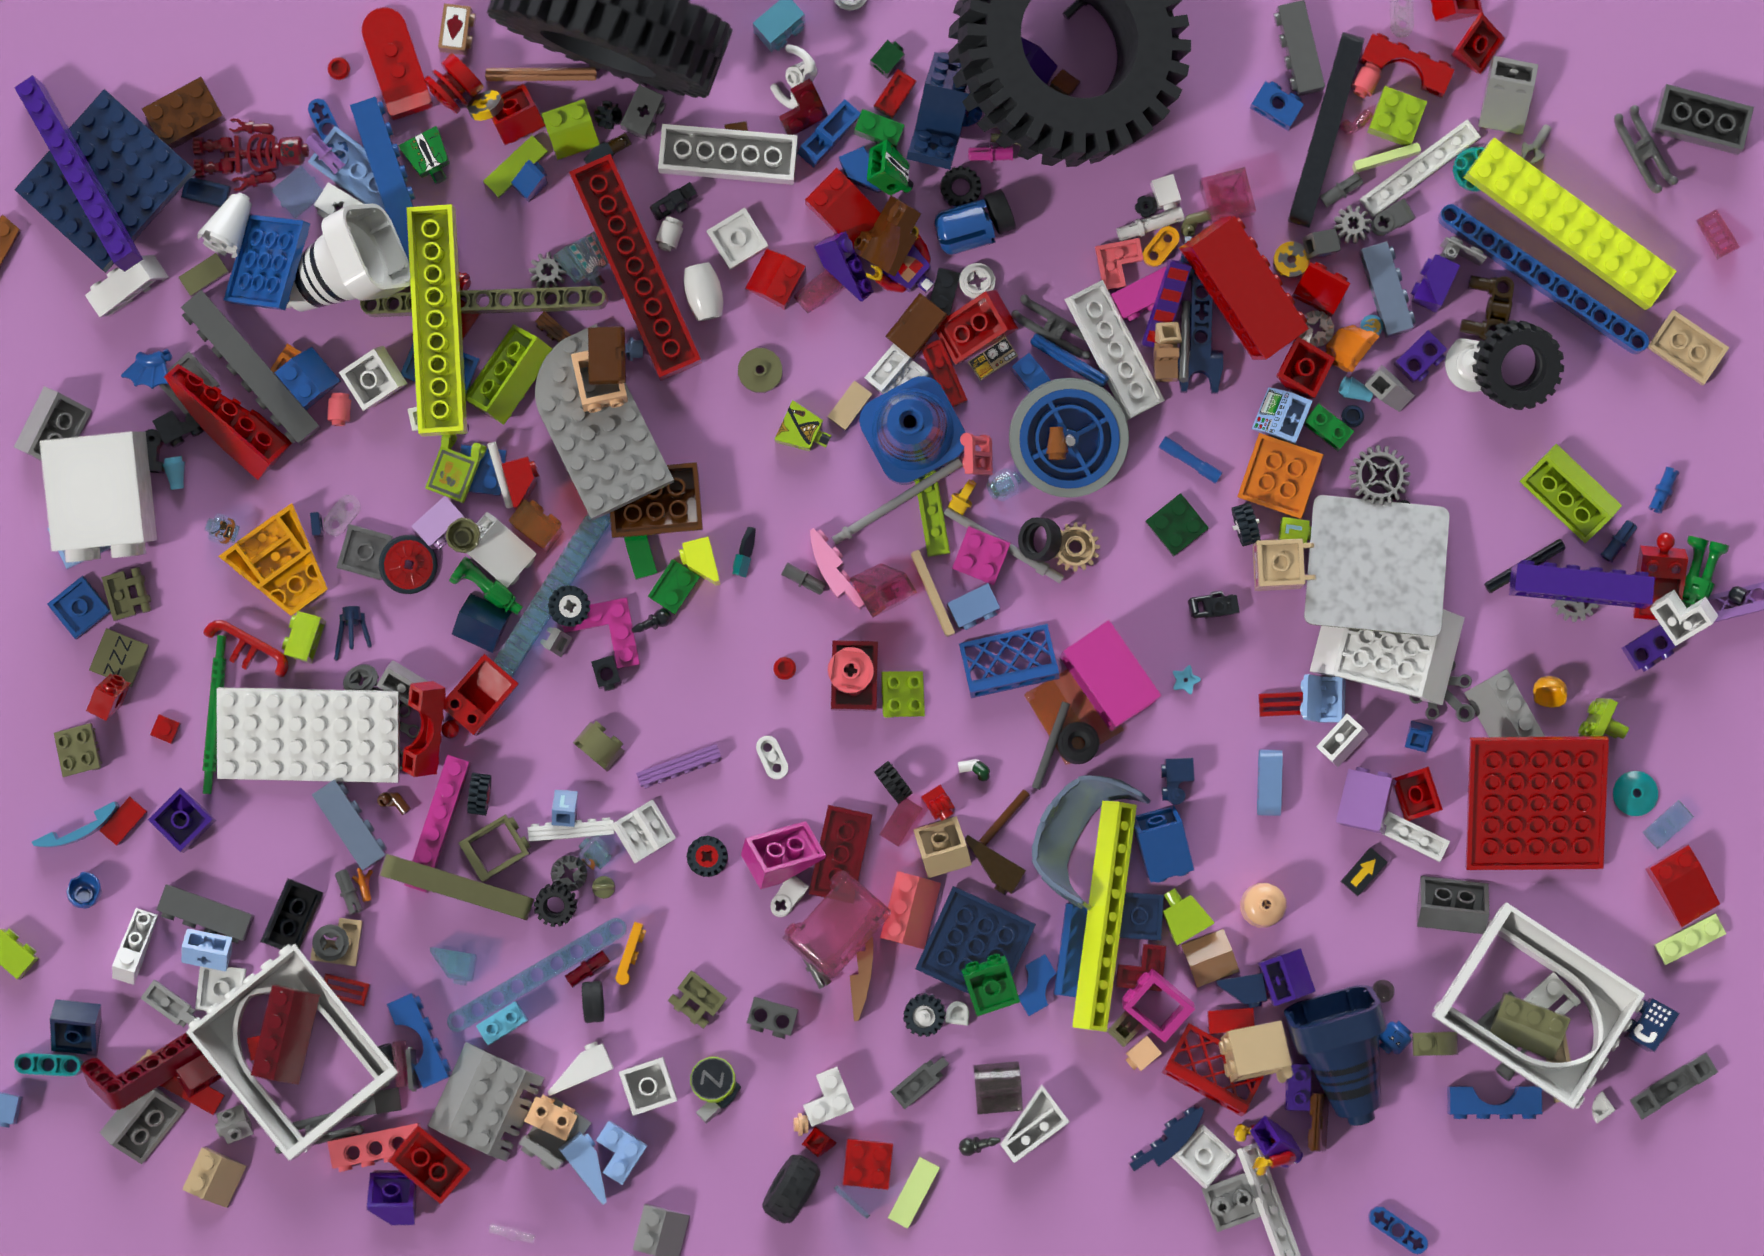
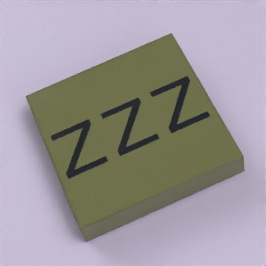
[89,628,149,687]

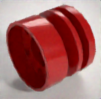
[424,53,484,114]

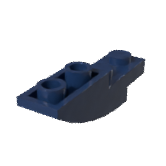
[1129,1105,1204,1171]

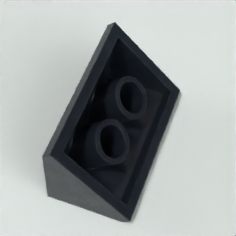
[260,878,323,950]

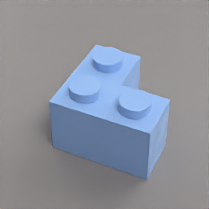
[596,1121,648,1185]

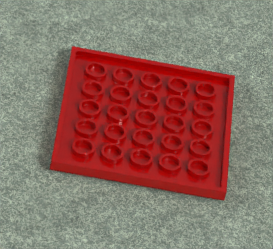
[1466,736,1609,870]

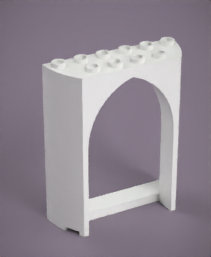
[1432,902,1645,1109]
[186,944,398,1161]

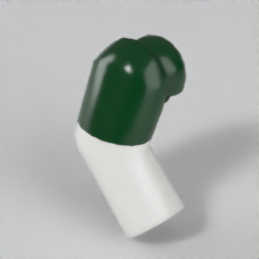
[958,759,990,781]

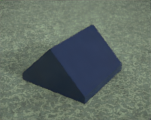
[452,593,512,653]

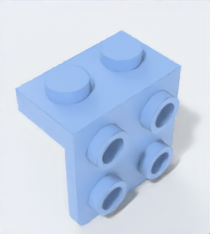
[1300,674,1346,723]

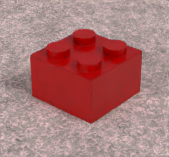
[843,1138,893,1190]

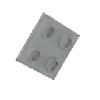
[1440,236,1487,266]

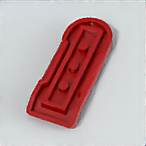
[362,7,433,120]

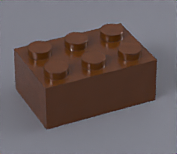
[141,77,226,150]

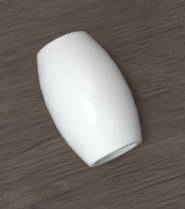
[684,262,723,321]

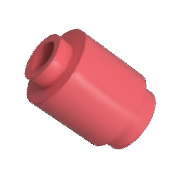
[1351,63,1382,98]
[327,393,351,426]

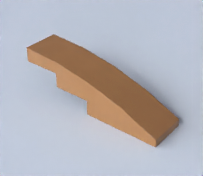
[850,927,873,1021]

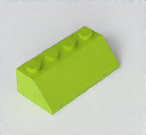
[466,324,553,425]
[1519,444,1622,543]

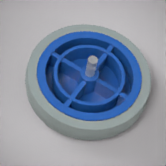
[1009,378,1129,498]

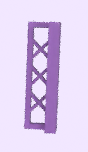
[1708,582,1764,623]

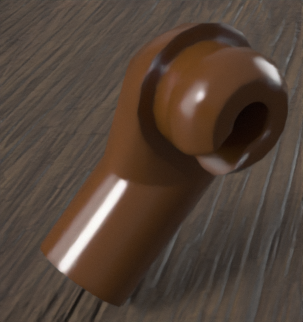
[377,792,411,816]

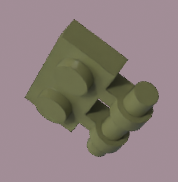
[101,567,152,621]
[668,970,727,1029]

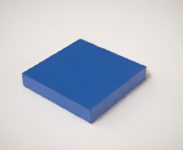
[47,576,111,640]

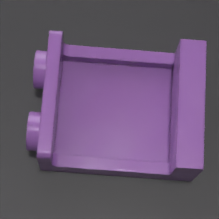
[1336,767,1397,834]

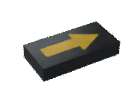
[1340,847,1388,896]

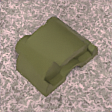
[573,721,624,772]

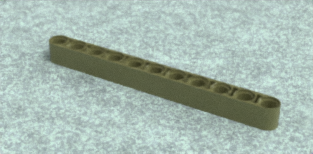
[360,286,608,317]

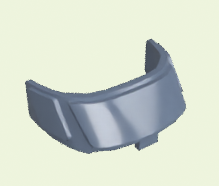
[1032,775,1151,911]

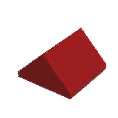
[1451,13,1505,75]
[1393,766,1443,821]

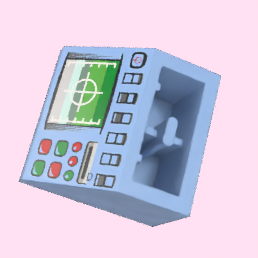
[1252,387,1312,444]

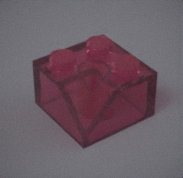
[1199,167,1256,225]

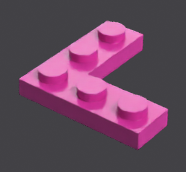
[563,597,640,669]

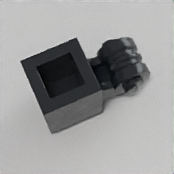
[152,410,204,448]

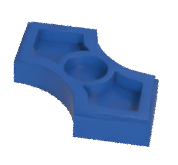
[1018,954,1057,1016]

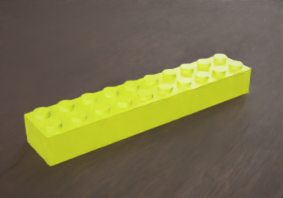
[1463,137,1677,310]
[407,204,467,437]

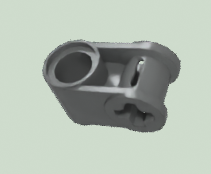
[1371,198,1416,236]

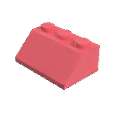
[880,871,941,949]

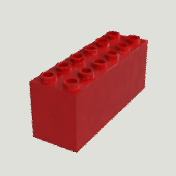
[1179,216,1309,360]

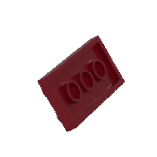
[808,805,873,904]

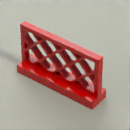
[1161,1023,1264,1117]

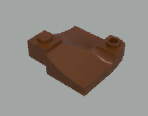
[854,195,921,277]

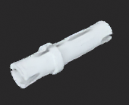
[1116,206,1185,241]

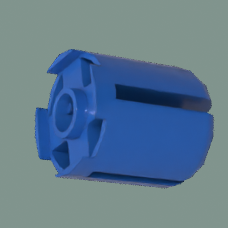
[934,199,996,255]

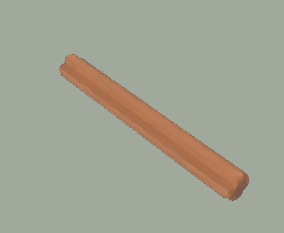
[485,68,597,81]

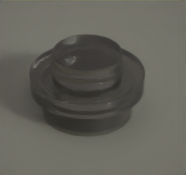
[1372,980,1395,1003]

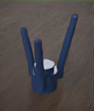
[334,606,372,661]

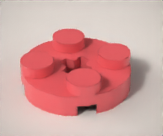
[828,647,874,693]

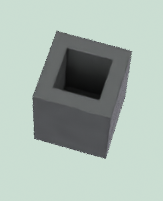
[1302,229,1341,260]

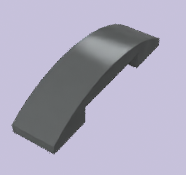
[1629,1053,1718,1120]

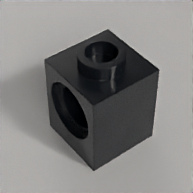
[591,655,621,692]

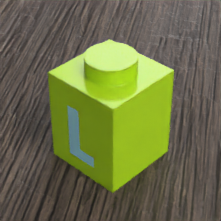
[1278,517,1311,543]

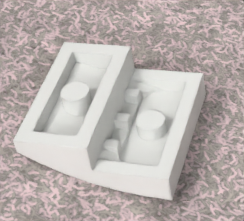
[865,344,930,394]
[611,799,676,863]

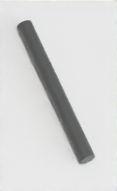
[1179,300,1191,383]
[1032,701,1071,790]

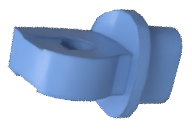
[625,337,643,361]

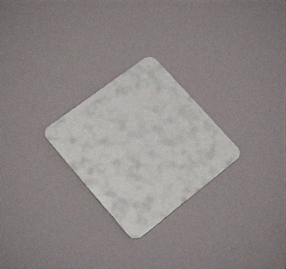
[1304,495,1449,637]

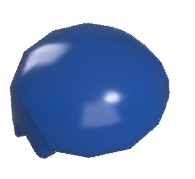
[66,872,102,909]

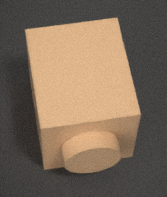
[1125,1036,1162,1071]

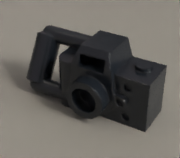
[650,182,698,220]
[1188,591,1240,619]

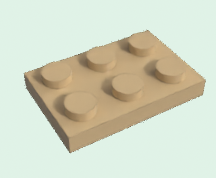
[1647,310,1729,386]

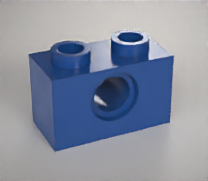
[1250,81,1304,131]

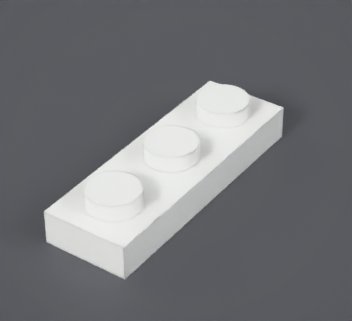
[1383,811,1450,862]

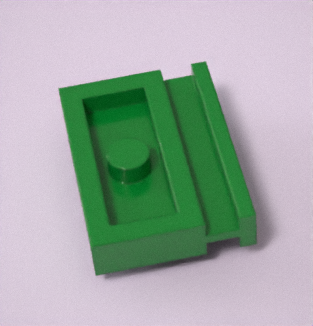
[648,559,700,615]

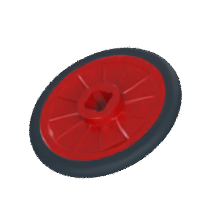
[379,535,438,594]

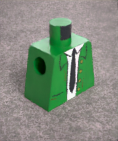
[398,126,450,184]
[867,140,914,195]

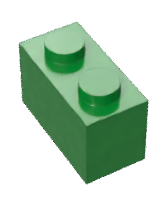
[854,109,905,149]

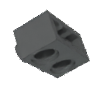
[747,997,798,1039]

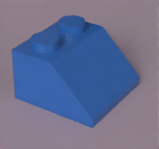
[274,347,341,411]

